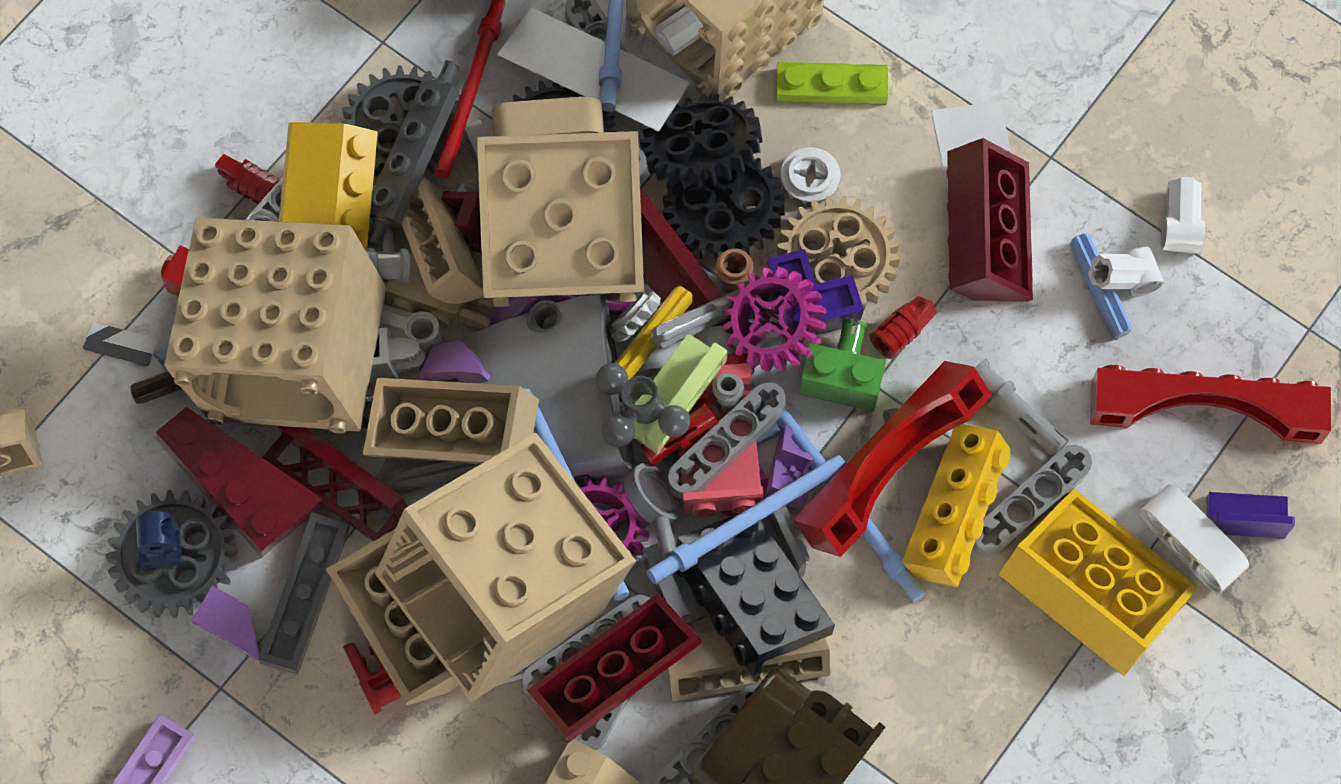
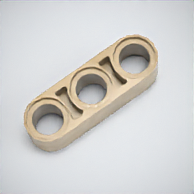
[492,97,604,136]

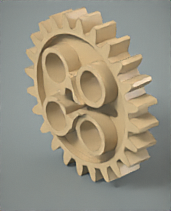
[776,196,900,310]

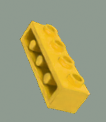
[902,424,1011,588]

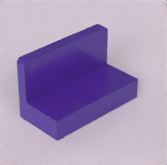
[1206,492,1295,539]

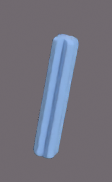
[1070,233,1132,338]

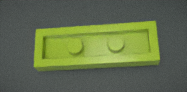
[776,62,888,105]

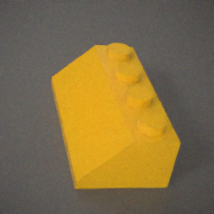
[279,122,378,250]

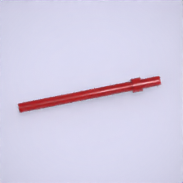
[435,0,506,179]

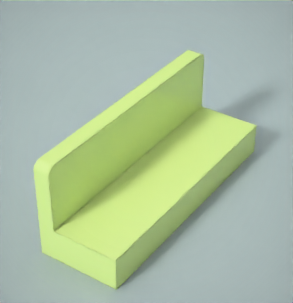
[633,334,728,454]

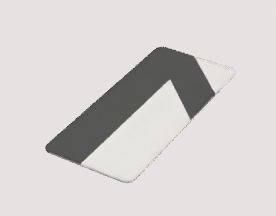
[83,322,157,366]

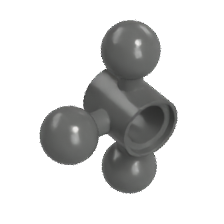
[596,363,690,447]

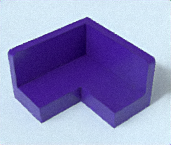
[766,249,864,342]

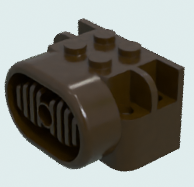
[688,667,886,784]

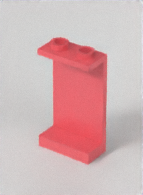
[678,363,763,518]

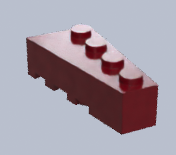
[156,406,323,558]

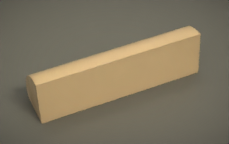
[402,176,483,304]
[666,631,830,702]

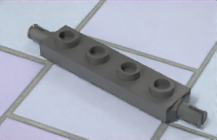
[367,60,460,248]

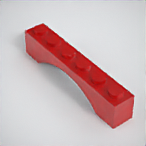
[793,361,992,557]
[1090,365,1331,444]

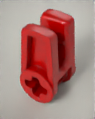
[343,638,401,715]

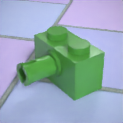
[799,319,886,412]

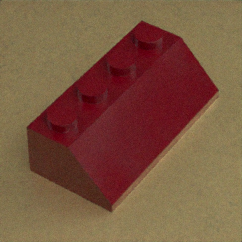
[946,138,1033,302]
[527,593,703,742]

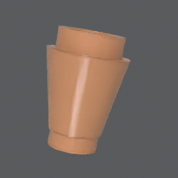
[715,249,754,293]

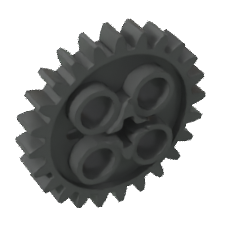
[341,65,458,177]
[106,490,238,619]

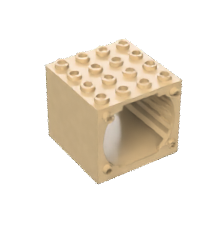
[626,0,824,100]
[477,131,644,307]
[164,217,386,433]
[375,432,636,702]

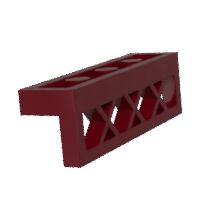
[262,426,408,541]

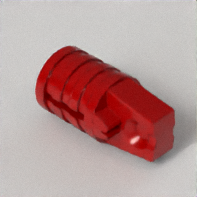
[215,154,280,204]
[869,296,937,359]

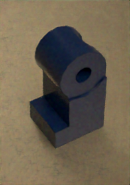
[136,512,183,569]

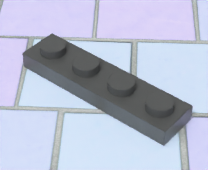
[258,512,350,675]

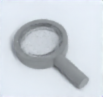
[624,463,684,560]

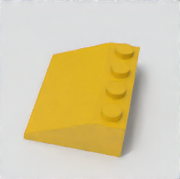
[998,488,1199,676]

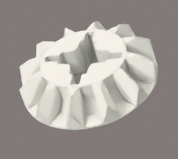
[781,147,841,205]
[610,291,661,342]

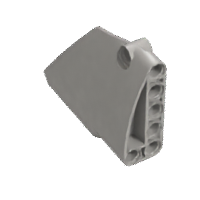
[365,294,636,520]

